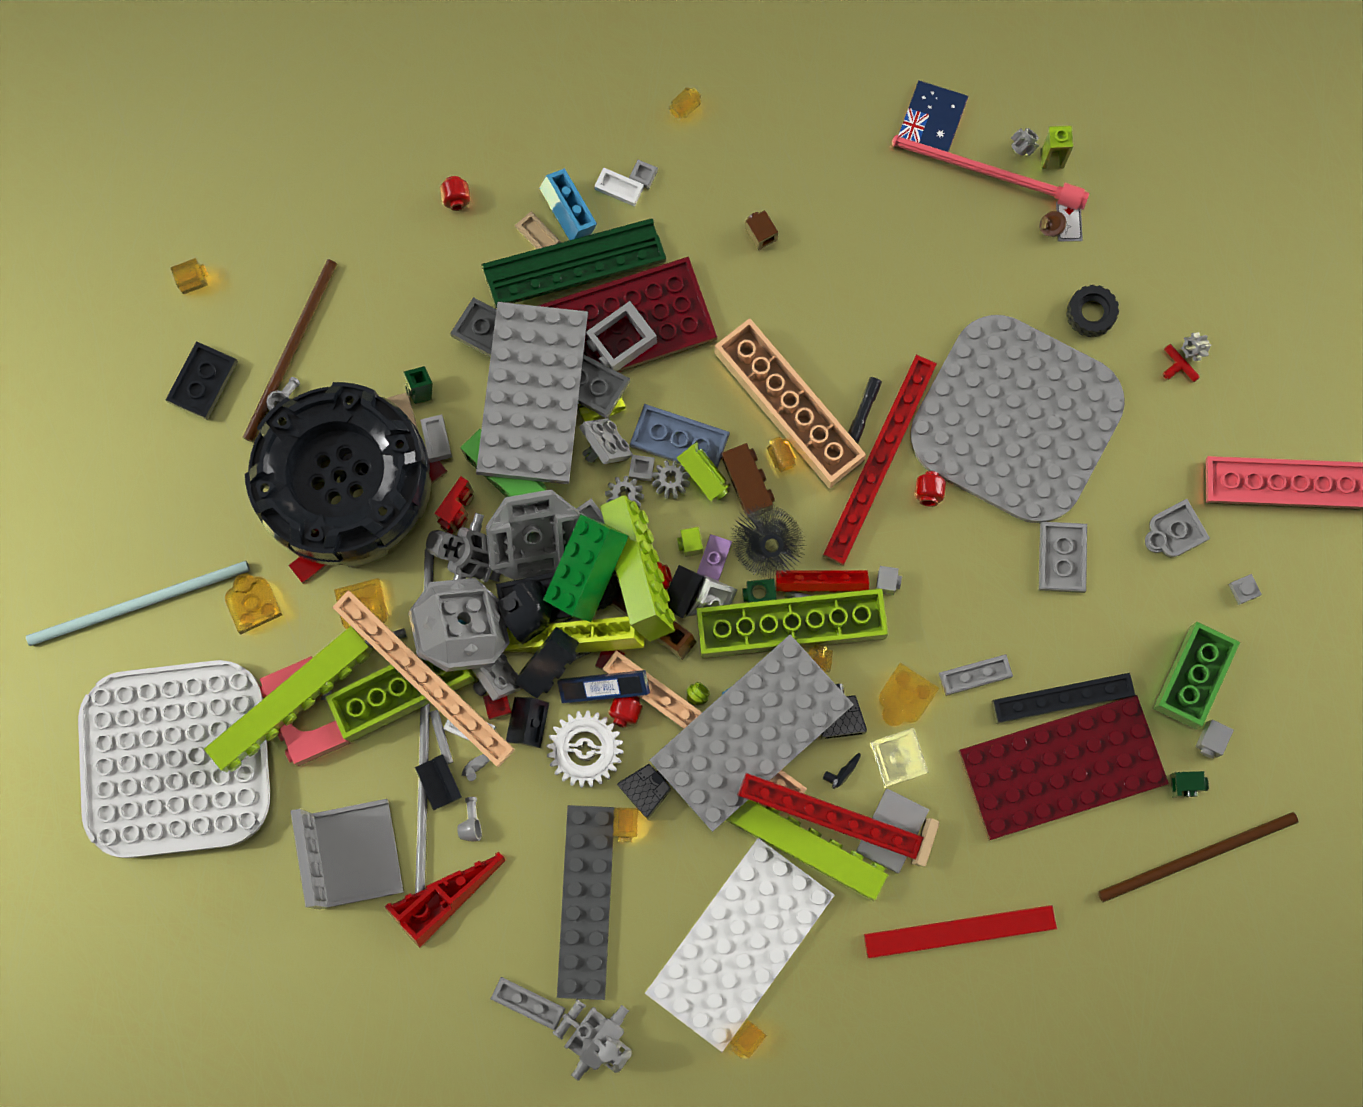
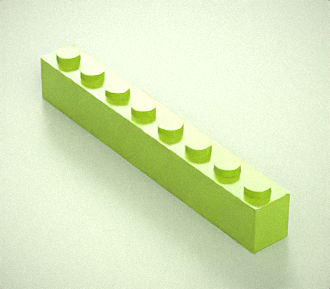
[204,626,373,773]
[726,799,888,901]

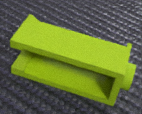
[1040,126,1073,169]
[677,442,731,501]

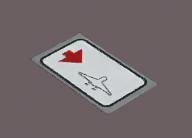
[1056,202,1083,241]

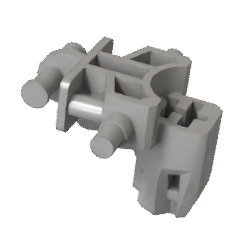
[426,513,501,582]
[552,999,632,1081]

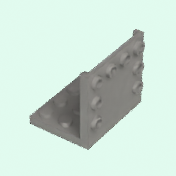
[291,799,404,909]

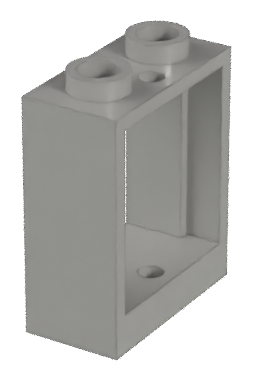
[586,301,657,371]

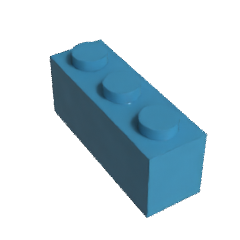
[539,168,597,240]

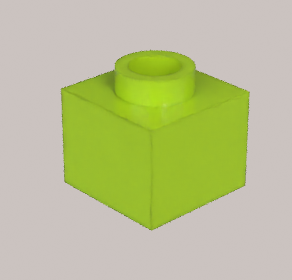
[677,527,703,557]

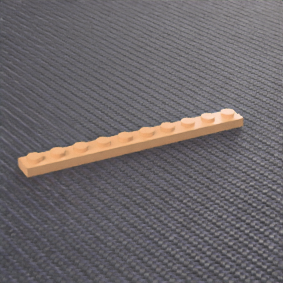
[332,590,515,767]
[603,650,807,793]

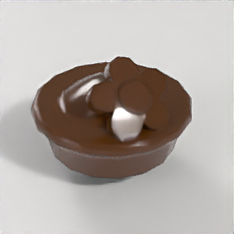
[1039,211,1067,237]

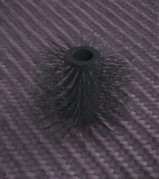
[730,503,806,579]

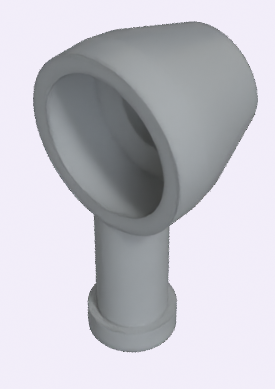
[267,377,300,410]
[457,797,482,842]

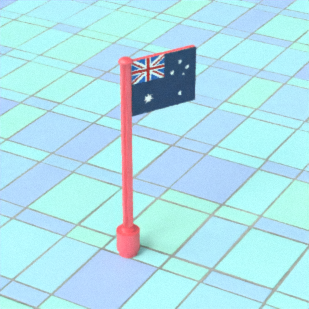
[892,80,1089,210]

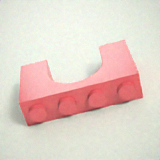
[260,656,350,766]

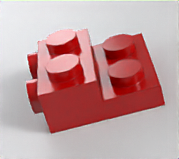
[434,476,474,533]

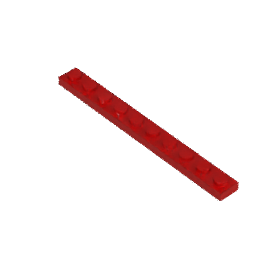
[823,354,937,566]

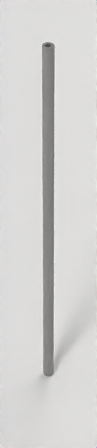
[415,549,434,893]

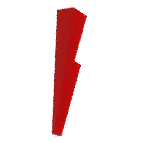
[385,852,505,948]

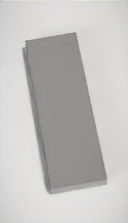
[939,654,1013,696]
[491,977,566,1030]

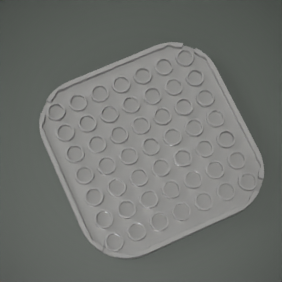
[910,315,1124,523]

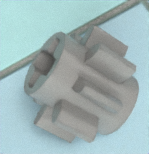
[1011,128,1039,156]
[1181,332,1212,361]

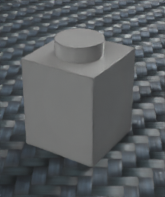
[1196,719,1234,759]

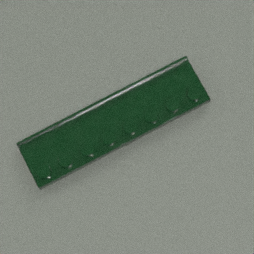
[481,218,666,308]

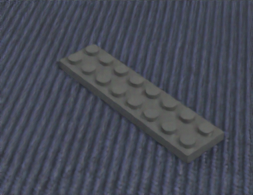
[450,297,630,419]
[557,805,615,1000]

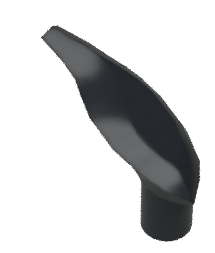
[823,753,861,789]

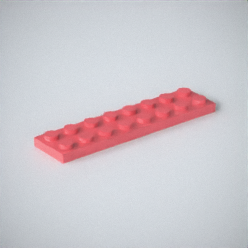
[1206,456,1363,509]

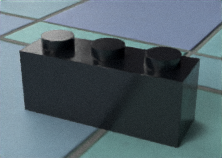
[515,627,579,699]

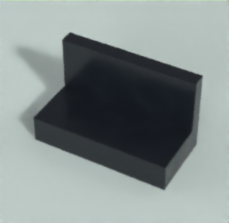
[667,565,704,618]
[506,697,549,748]
[414,754,462,810]

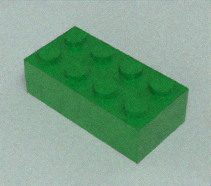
[543,514,629,622]

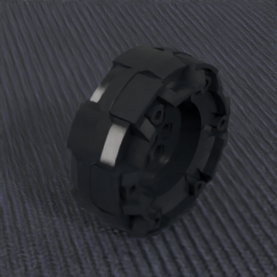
[245,382,431,567]

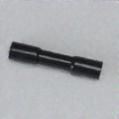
[848,377,882,444]

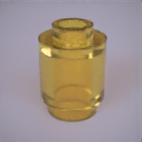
[669,87,701,120]
[767,436,796,472]

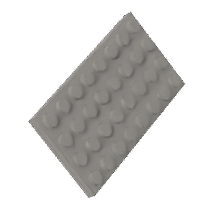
[476,302,588,484]
[649,635,854,832]

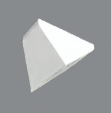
[686,575,737,617]

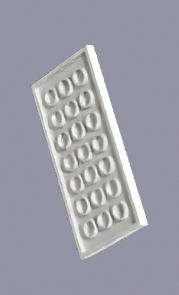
[645,838,835,1052]

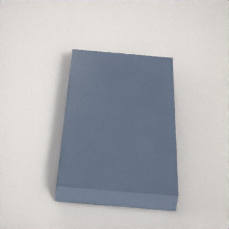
[629,404,730,468]

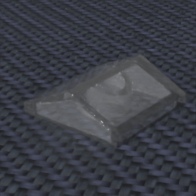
[871,728,929,787]

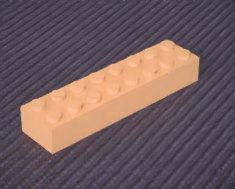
[715,318,866,489]

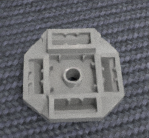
[486,490,580,580]
[408,578,510,671]

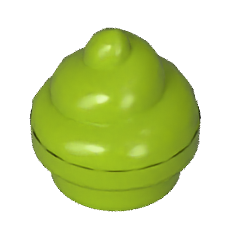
[687,682,710,705]

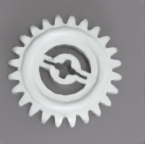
[546,711,624,788]

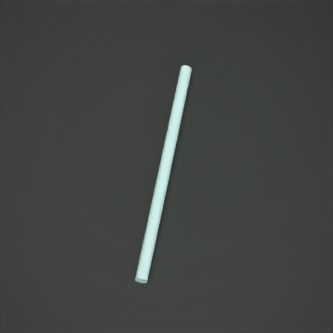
[26,561,250,646]

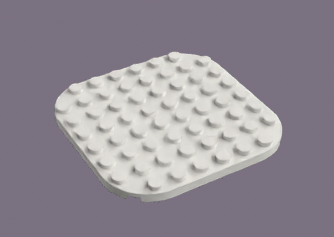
[78,660,270,858]

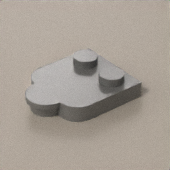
[1145,499,1210,557]

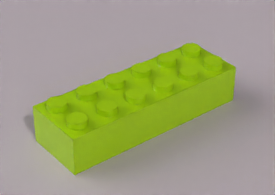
[600,495,675,641]
[326,652,476,742]

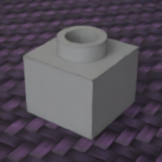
[876,566,902,595]

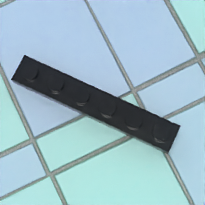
[992,673,1135,724]

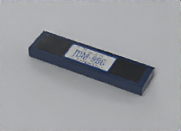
[557,670,650,703]

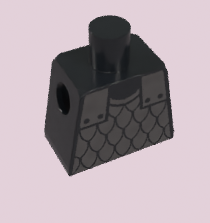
[821,684,867,740]
[617,764,671,820]

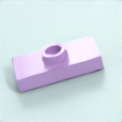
[697,534,732,581]

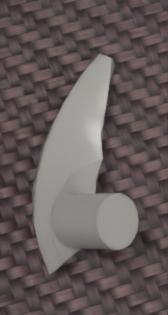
[461,754,490,781]

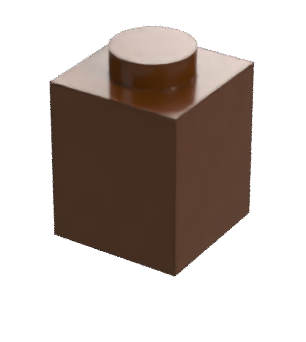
[745,210,778,250]

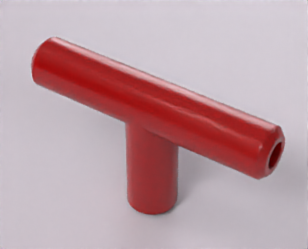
[1163,344,1200,382]

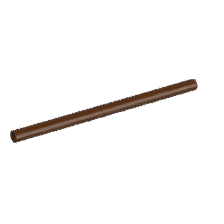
[242,259,337,442]
[1098,812,1299,903]

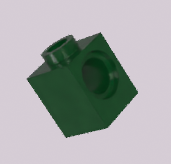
[742,578,777,603]

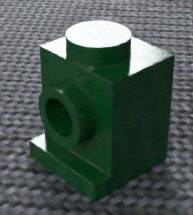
[403,366,433,404]
[1170,771,1209,798]

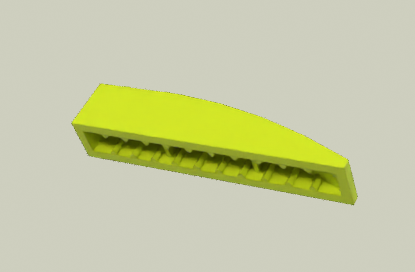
[505,616,644,653]

